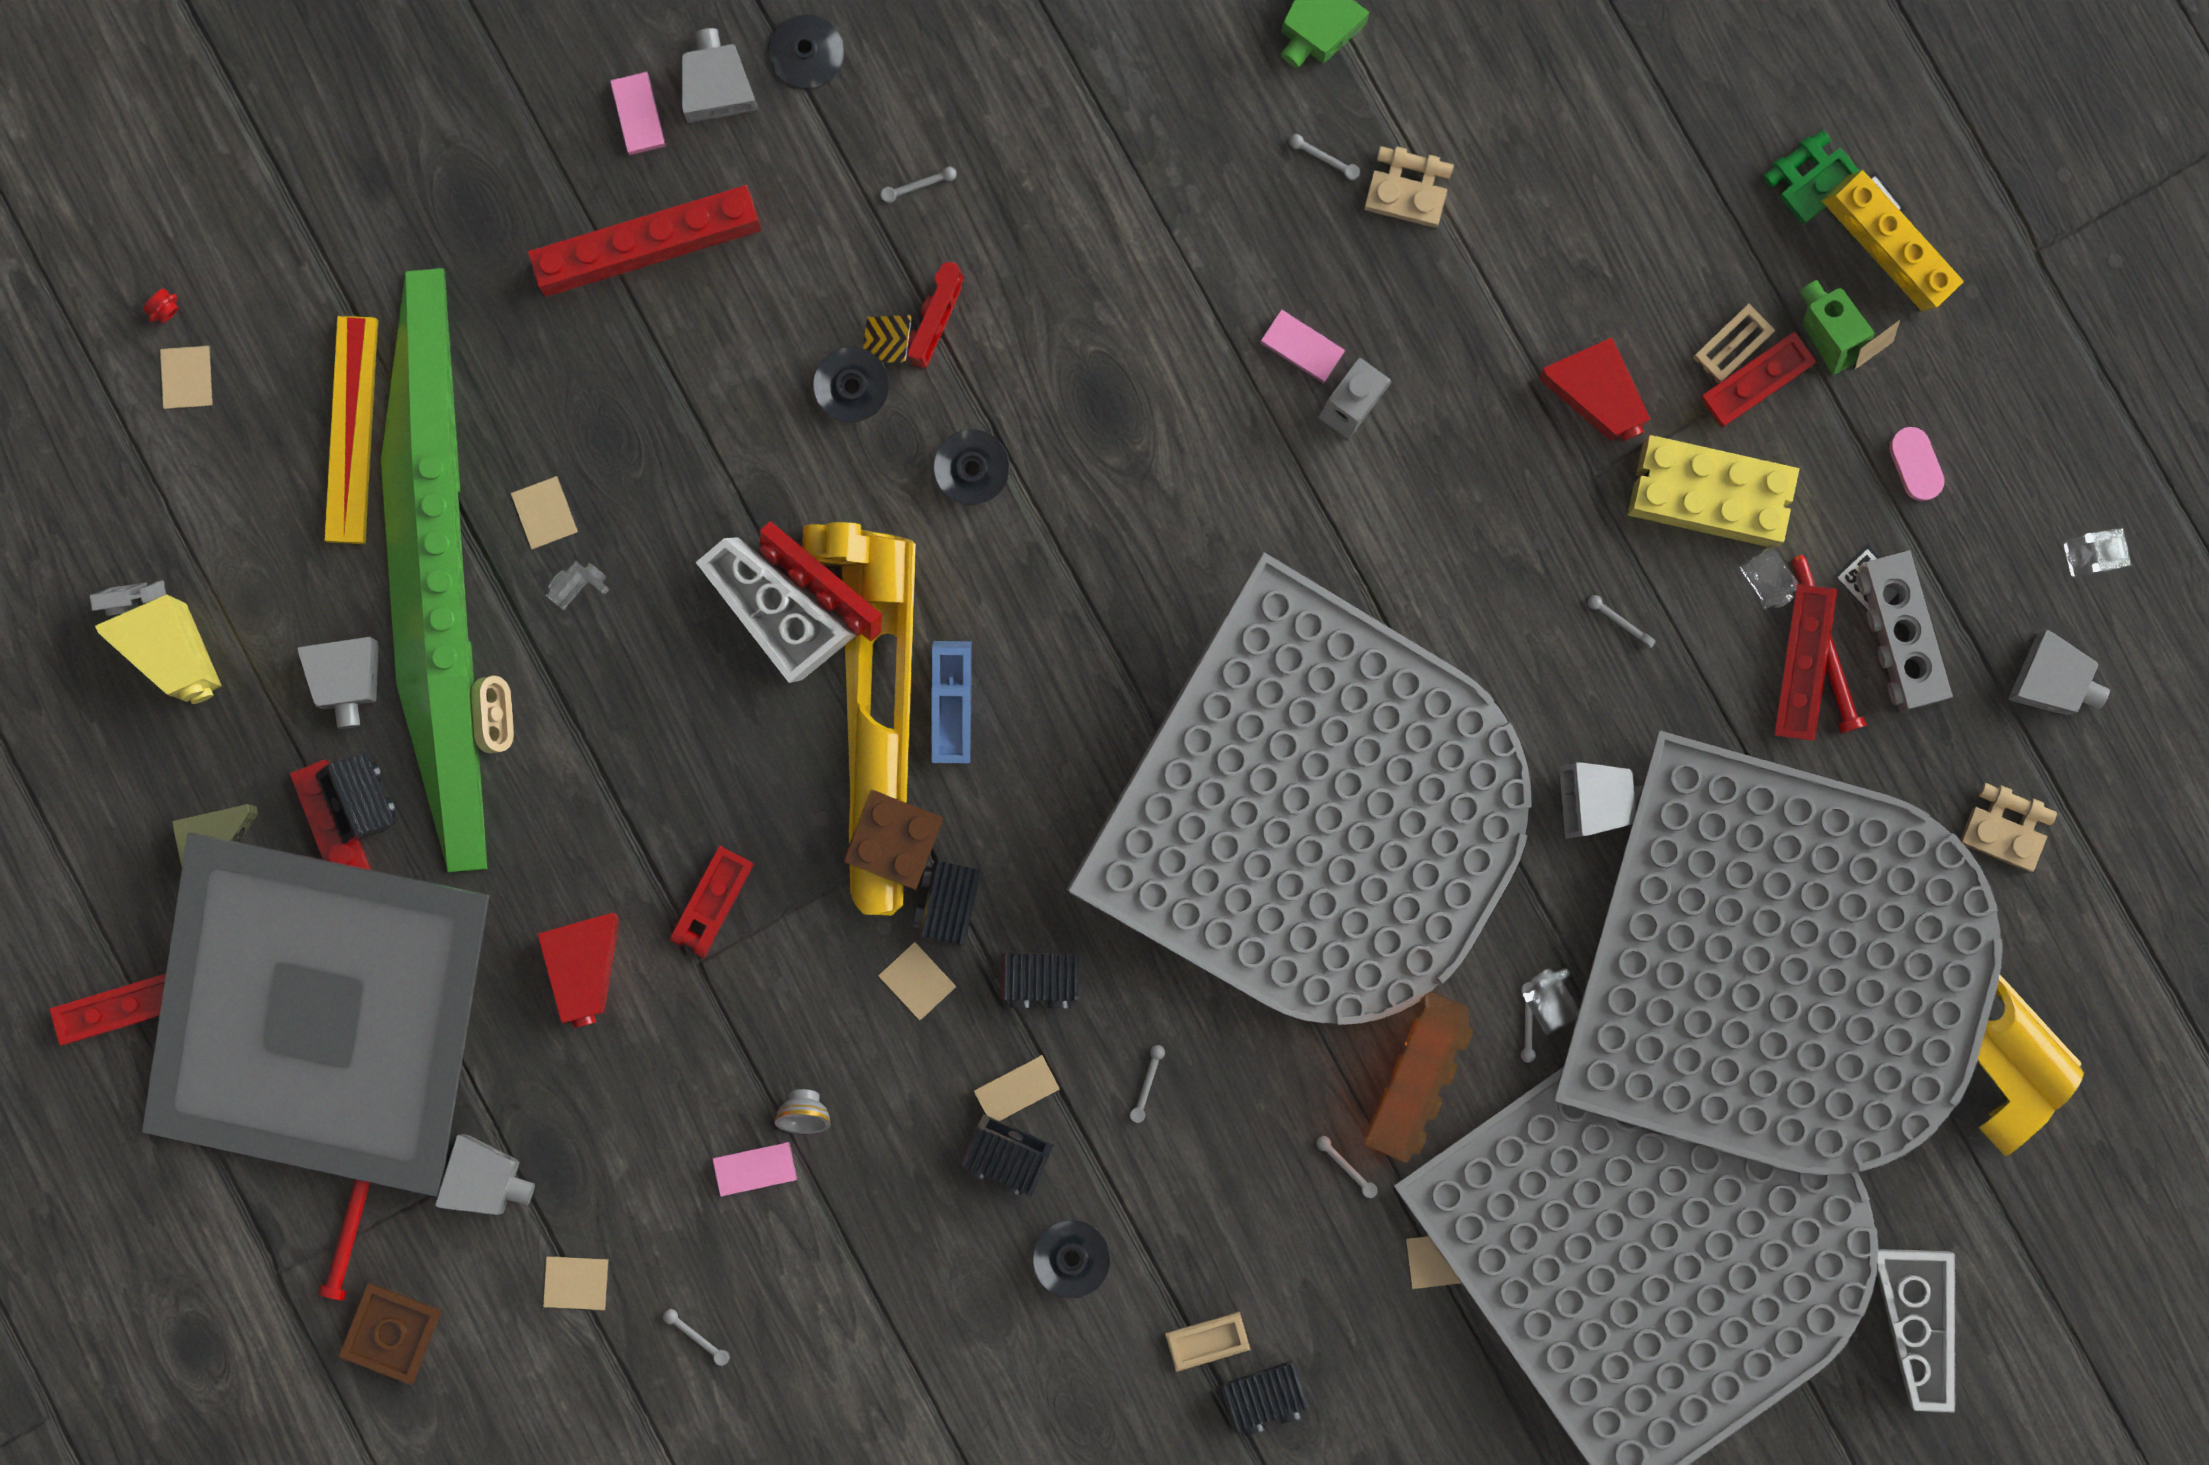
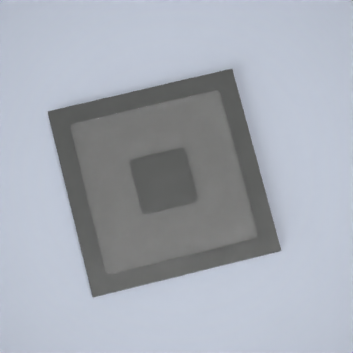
[142,832,489,1197]

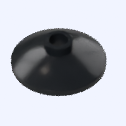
[769,15,844,89]
[813,347,889,422]
[934,429,1010,505]
[1033,1220,1110,1298]

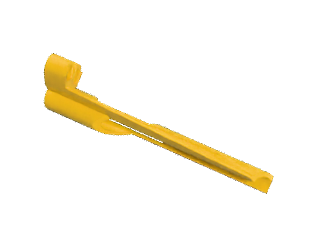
[802,522,916,915]
[1977,975,2083,1157]

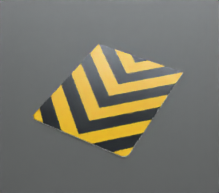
[863,315,911,362]

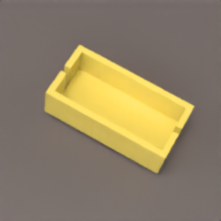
[1627,435,1800,548]

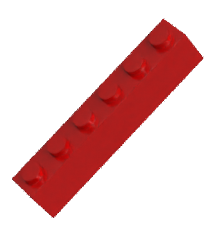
[528,185,762,297]

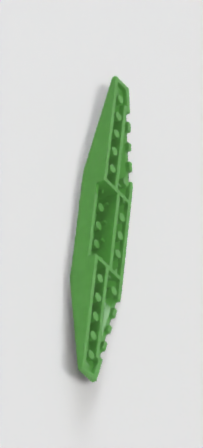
[381,268,487,872]

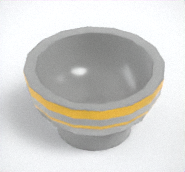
[775,1089,830,1134]

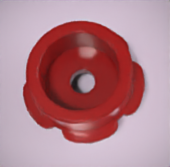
[143,288,179,323]

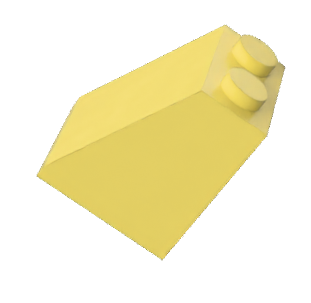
[95,594,222,704]

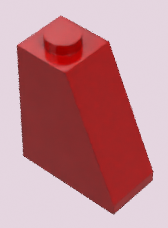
[1539,338,1651,442]
[538,913,619,1029]

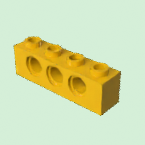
[1822,170,1964,311]

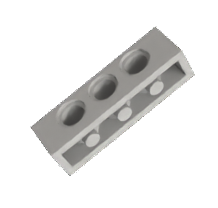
[1856,550,1953,712]

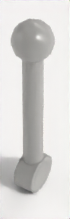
[1289,134,1360,181]
[881,167,957,203]
[1587,595,1656,648]
[1521,982,1537,1063]
[1130,1045,1165,1123]
[1316,1136,1378,1198]
[663,1309,730,1366]

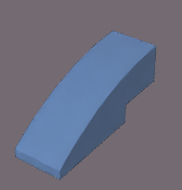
[932,641,972,763]

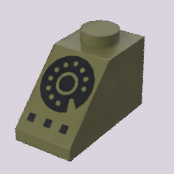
[172,804,258,866]

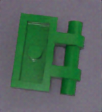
[1763,130,1859,225]

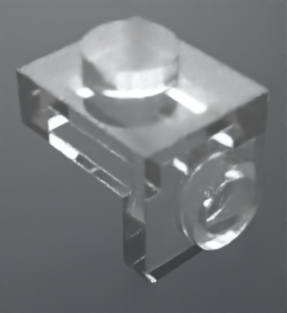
[2064,528,2131,578]
[1739,545,1798,610]
[547,561,610,610]
[1523,968,1580,1035]

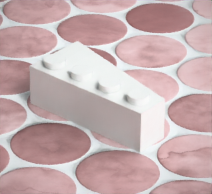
[696,537,856,683]
[1877,1249,1955,1412]

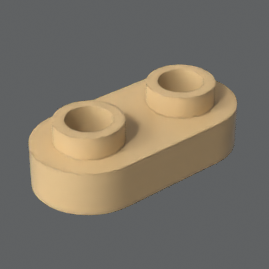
[471,676,514,753]

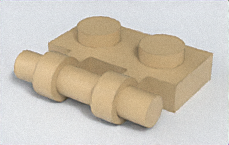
[1364,146,1454,228]
[1960,783,2057,872]

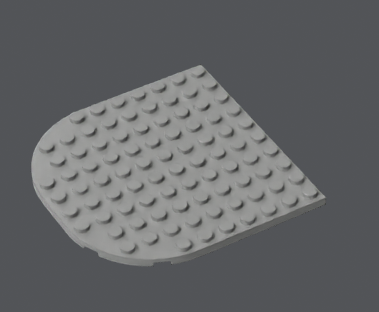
[1066,552,1531,1025]
[1554,731,2002,1175]
[1394,1067,1878,1465]

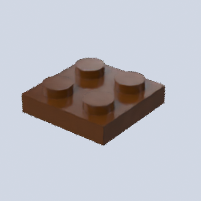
[843,790,944,890]
[339,1283,442,1385]

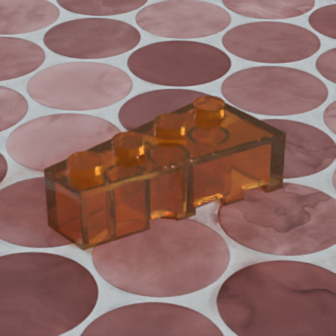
[1365,991,1473,1163]

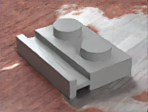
[90,580,166,615]

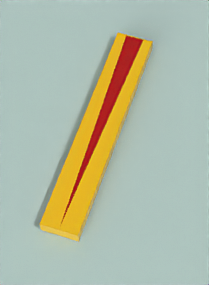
[325,316,378,544]

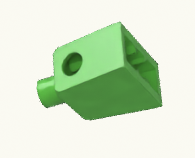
[1281,0,1369,68]
[1800,280,1875,376]

